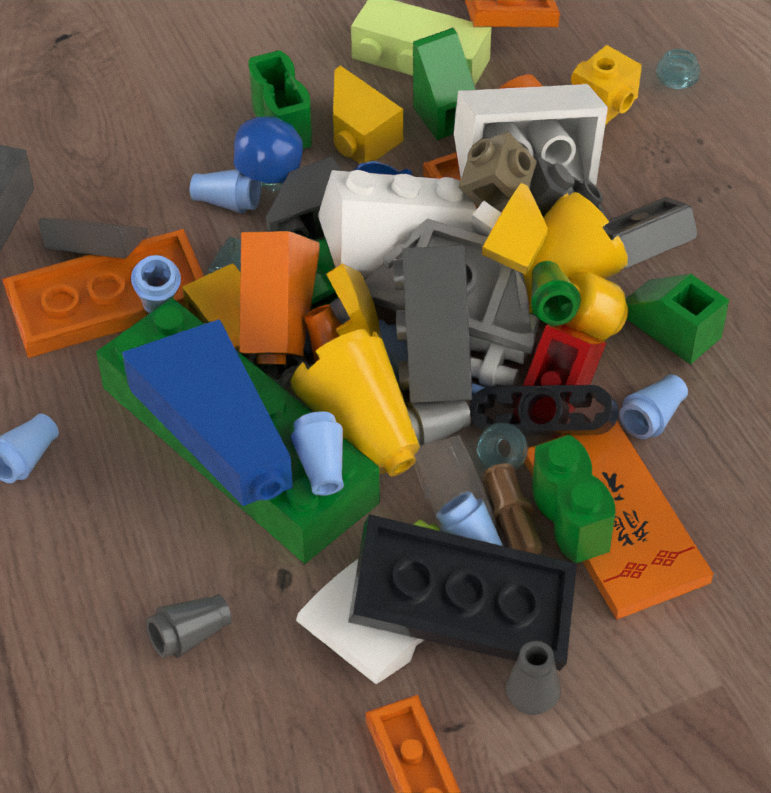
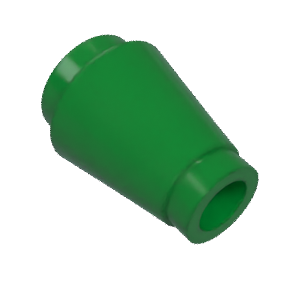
[531,261,581,326]

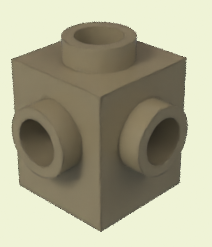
[459,131,537,212]

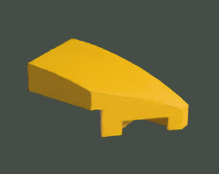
[482,183,548,275]
[326,263,381,337]

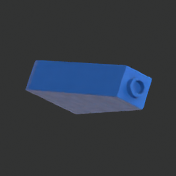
[122,319,293,506]

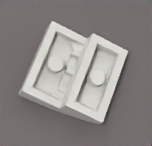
[296,559,424,685]

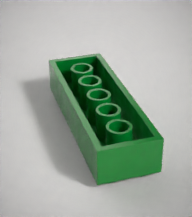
[96,298,380,564]

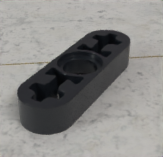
[470,385,619,436]

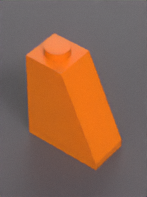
[239,231,320,365]

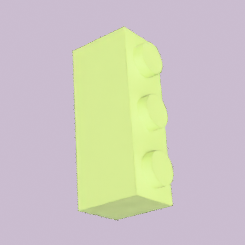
[351,0,491,85]

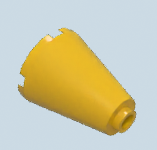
[523,192,628,314]
[291,329,420,477]

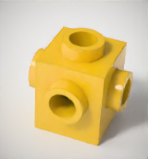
[571,45,642,125]

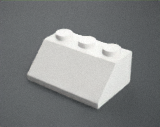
[454,84,608,186]
[318,170,477,278]

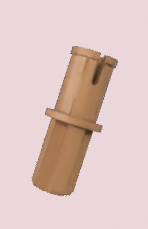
[482,463,542,555]

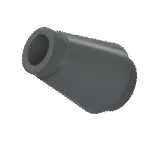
[146,594,232,658]
[506,641,561,715]

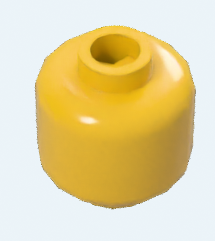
[564,271,628,341]

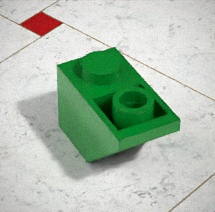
[413,28,476,140]
[626,274,729,365]

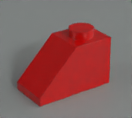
[512,324,607,437]

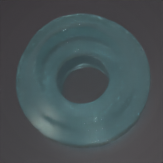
[656,49,700,89]
[477,423,528,471]

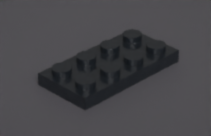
[348,514,577,671]

